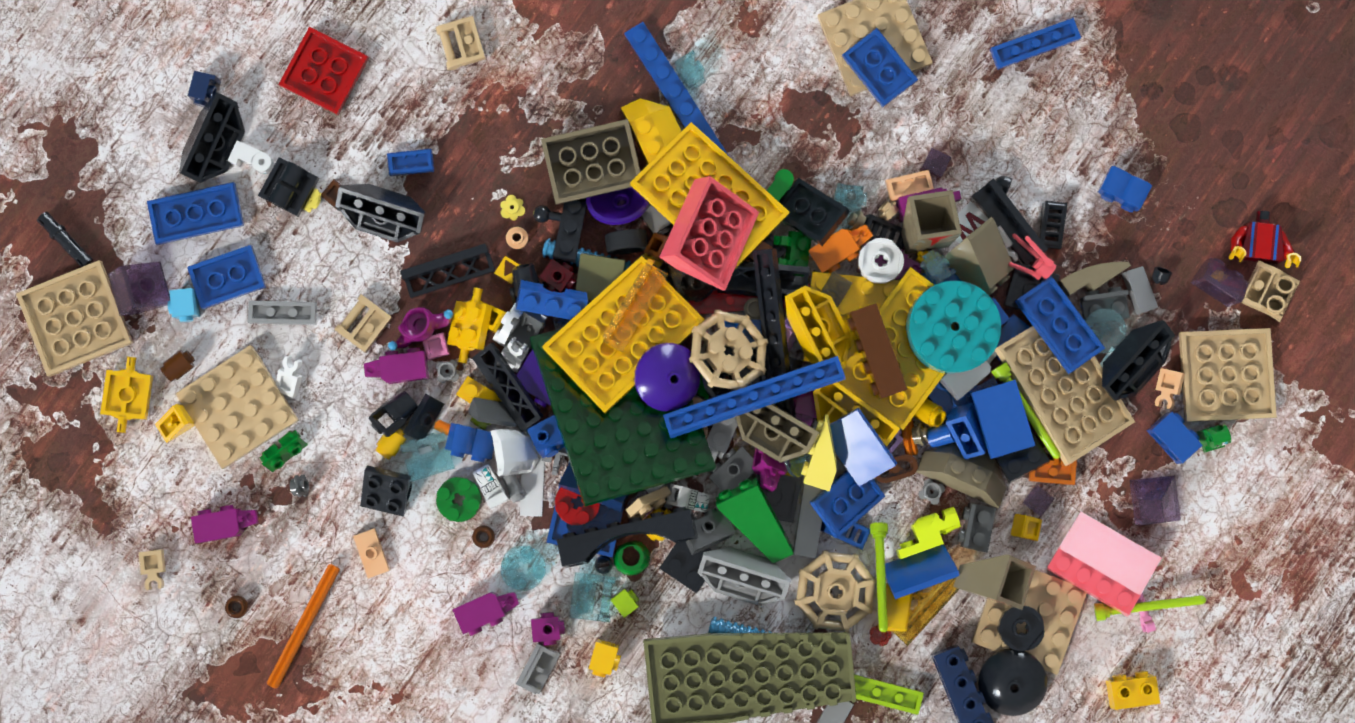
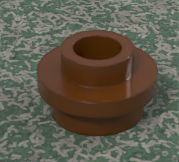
[472,525,495,548]
[225,596,248,619]

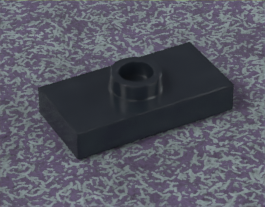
[403,393,445,443]

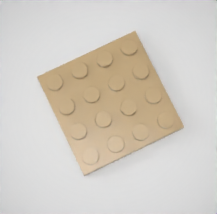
[817,0,933,97]
[16,260,133,377]
[1179,328,1277,422]
[175,345,299,469]
[971,570,1087,675]

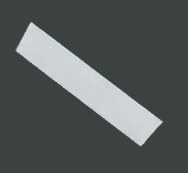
[520,453,544,517]

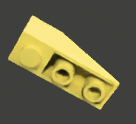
[801,414,837,491]

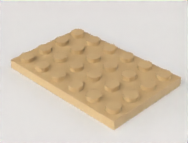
[995,326,1135,466]

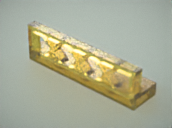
[603,258,668,353]
[892,568,959,646]

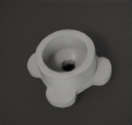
[436,360,459,383]
[918,479,945,505]

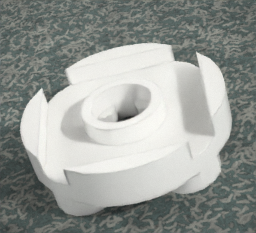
[858,238,904,284]
[493,303,524,347]

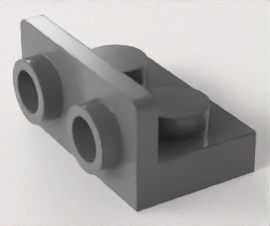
[1080,287,1130,324]
[958,503,996,553]

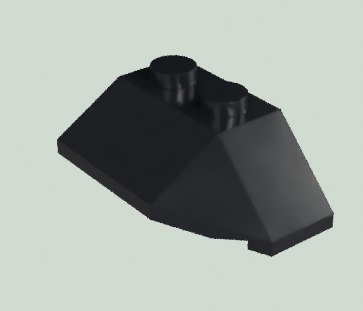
[179,92,245,183]
[335,184,426,243]
[1102,320,1175,401]

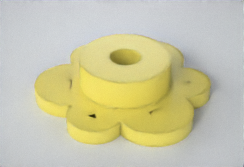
[303,188,321,212]
[500,195,525,221]

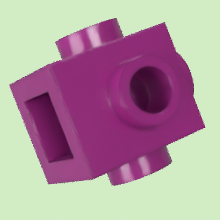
[531,612,565,645]

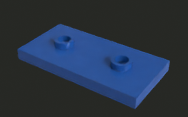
[147,182,244,245]
[1015,276,1105,374]

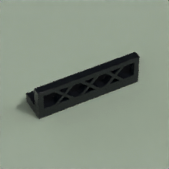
[972,178,1048,265]
[400,243,495,299]
[717,261,810,299]
[472,342,544,432]

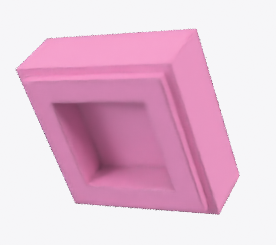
[423,333,450,360]

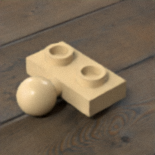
[626,486,672,520]

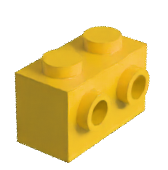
[588,639,621,678]
[1106,671,1161,710]

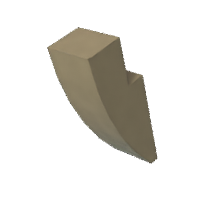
[1058,262,1131,297]

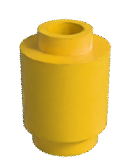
[914,399,946,427]
[375,426,407,460]

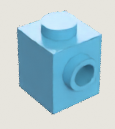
[168,288,200,322]

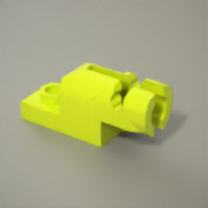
[896,507,961,559]

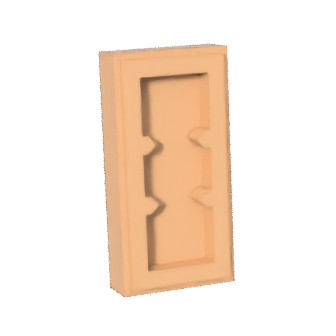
[885,170,934,202]
[353,528,390,579]

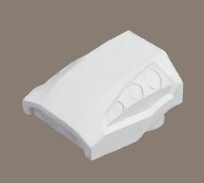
[491,429,539,476]

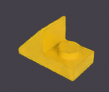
[456,376,501,404]

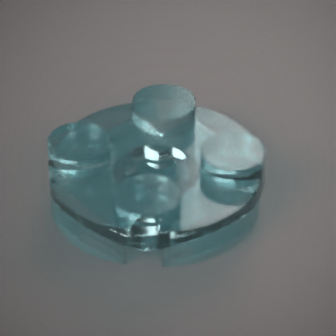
[500,546,546,591]

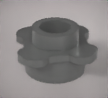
[290,475,310,497]

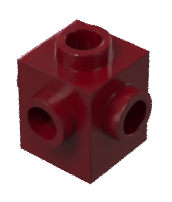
[540,259,577,292]

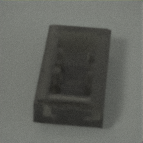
[821,272,852,308]

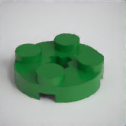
[436,477,482,522]

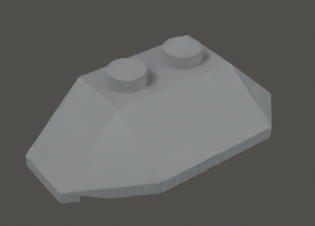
[698,547,791,605]

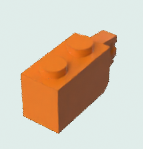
[808,225,873,274]

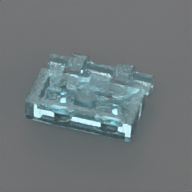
[400,432,455,482]

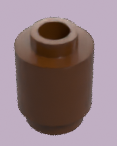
[160,350,195,382]

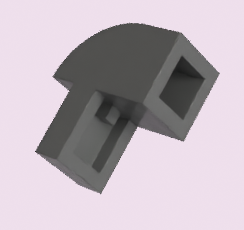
[508,311,547,359]

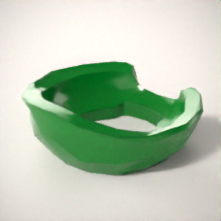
[613,540,650,576]

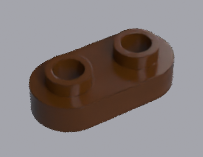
[875,454,918,483]

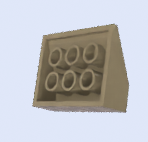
[541,119,640,205]

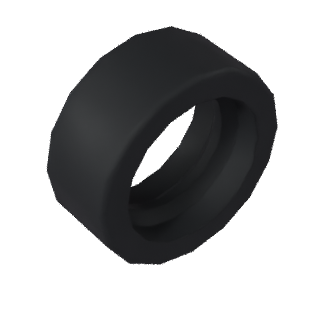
[605,229,648,255]

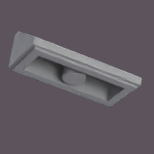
[1122,266,1159,315]

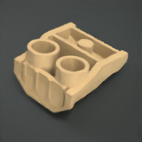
[1239,261,1300,322]

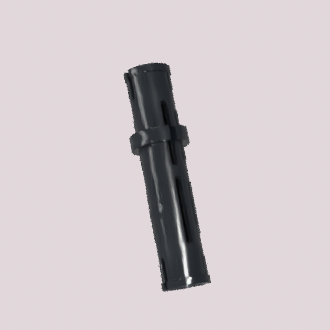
[37,211,94,267]

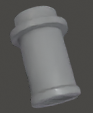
[502,474,526,503]

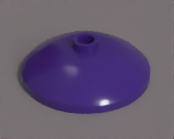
[586,187,650,225]
[634,343,701,411]

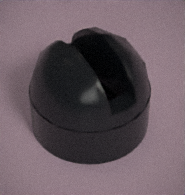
[995,176,1013,195]
[1152,267,1172,285]
[594,556,613,574]

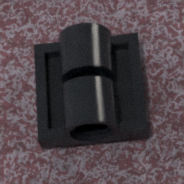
[258,157,320,217]
[360,465,412,517]

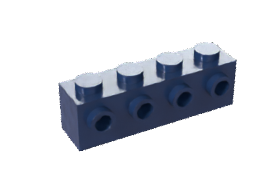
[931,645,994,723]

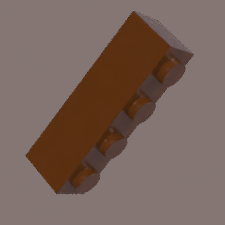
[846,303,907,399]

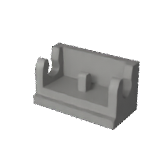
[516,642,561,694]

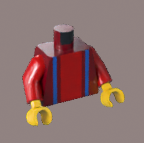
[1229,211,1301,268]

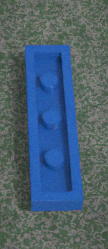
[990,18,1081,70]

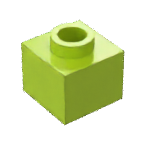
[610,588,639,618]

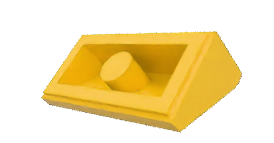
[886,583,913,631]

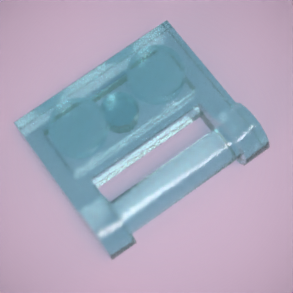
[569,572,616,622]

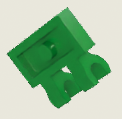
[773,231,811,277]

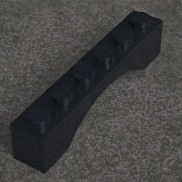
[557,507,698,568]

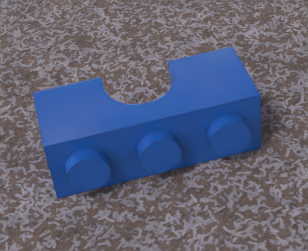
[516,280,588,320]

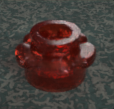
[869,624,892,646]

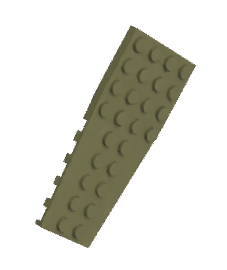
[643,632,856,723]

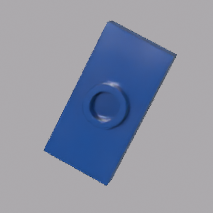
[387,149,434,177]

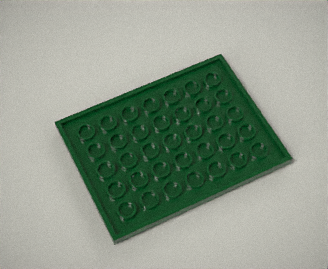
[530,329,716,507]

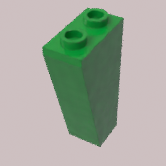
[716,478,794,564]

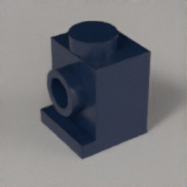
[187,71,221,107]

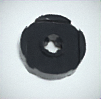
[997,606,1045,651]

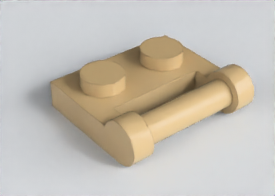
[435,16,486,70]
[334,294,393,353]

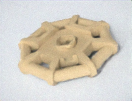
[689,309,768,390]
[794,550,877,632]

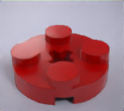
[555,487,600,525]

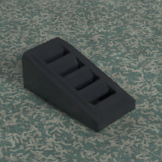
[1039,201,1067,249]
[864,214,904,250]

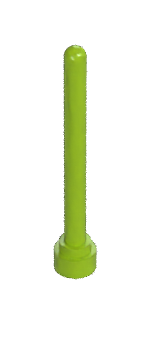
[991,362,1061,459]
[870,522,888,632]
[1094,595,1206,621]

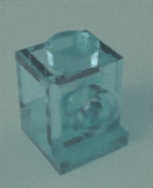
[675,50,706,89]
[834,183,867,211]
[919,249,956,285]

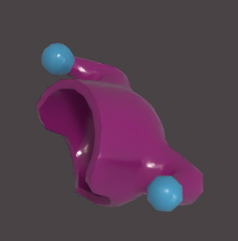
[388,308,453,351]

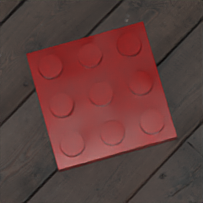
[278,27,369,116]

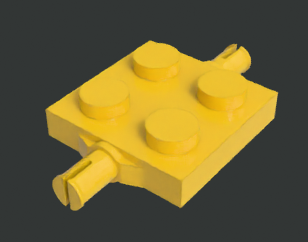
[447,287,493,364]
[100,356,153,433]

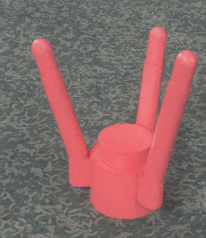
[1008,233,1057,280]

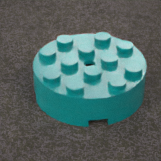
[906,281,1001,374]

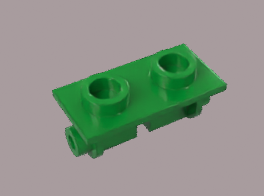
[259,430,308,472]

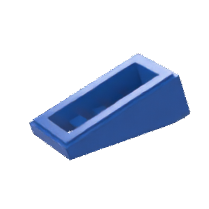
[820,521,870,550]

